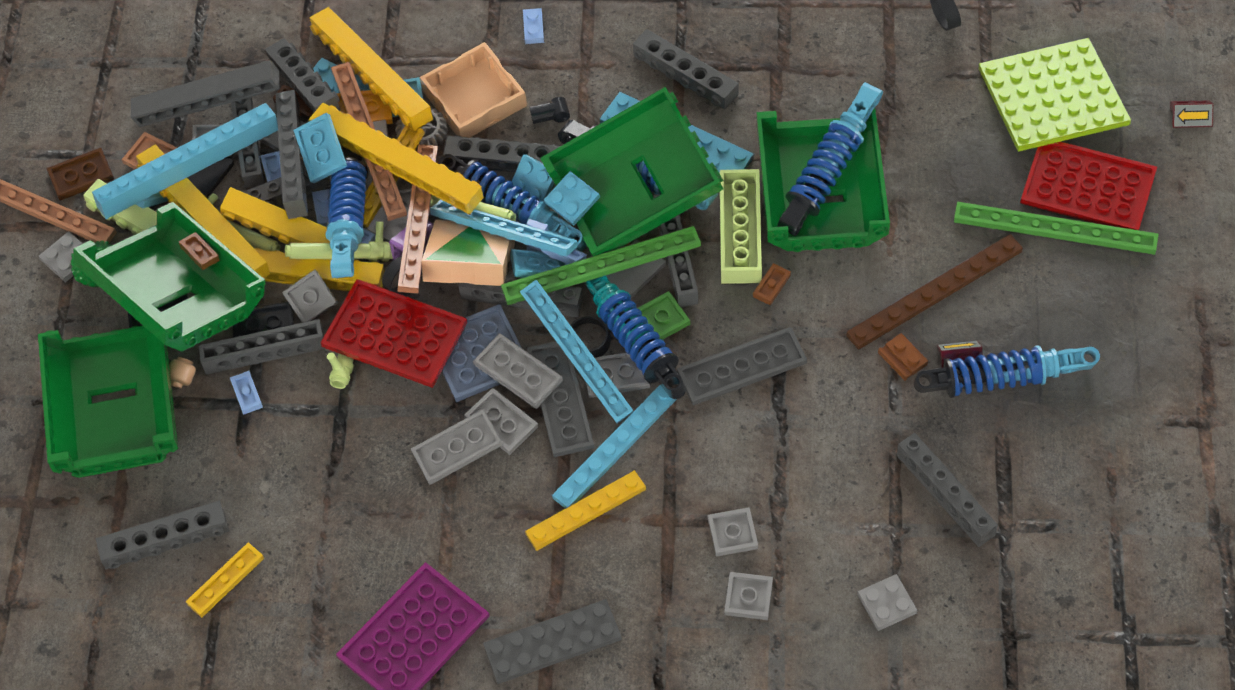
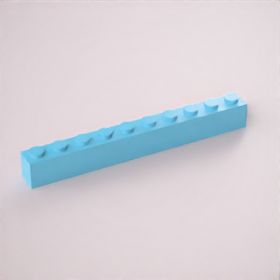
[92,103,278,219]

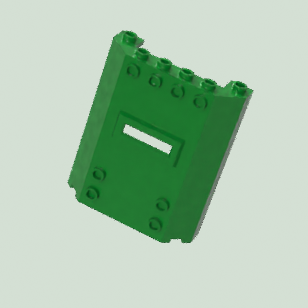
[540,87,724,257]
[756,108,890,252]
[73,202,265,352]
[38,326,178,478]

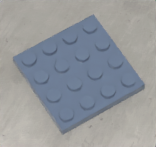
[442,304,522,402]

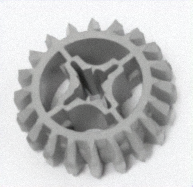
[395,108,448,151]

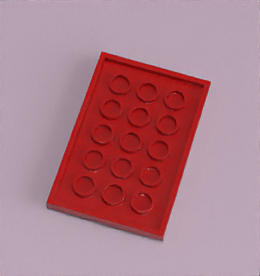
[1020,142,1157,230]
[321,279,467,388]

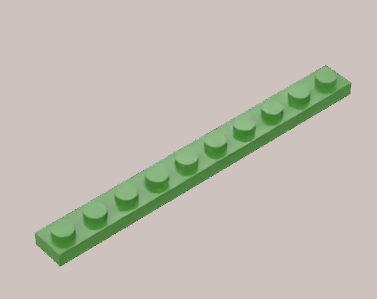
[954,202,1158,255]
[501,226,701,305]

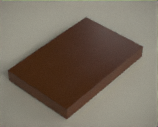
[46,148,115,201]

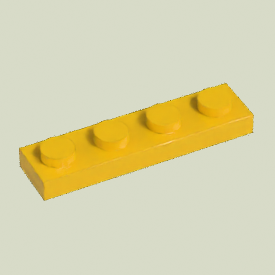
[186,542,264,618]

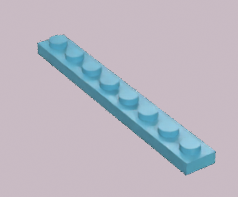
[430,200,577,256]
[520,280,634,424]
[552,385,677,509]

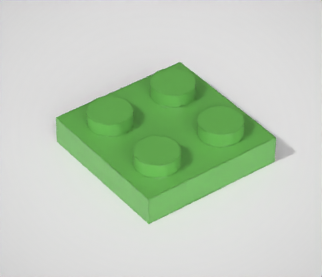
[637,291,690,340]

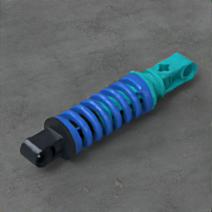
[583,258,686,399]

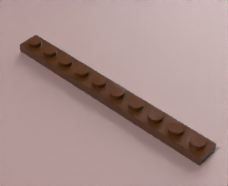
[846,234,1023,350]

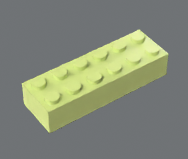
[720,169,762,284]

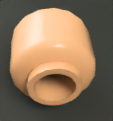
[169,357,196,389]

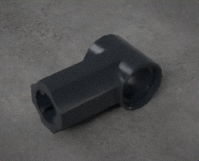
[530,97,570,124]

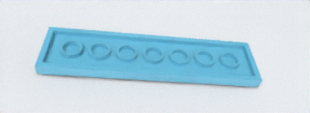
[600,92,754,173]

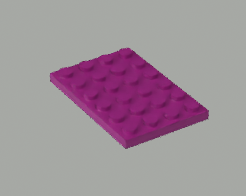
[336,562,490,690]

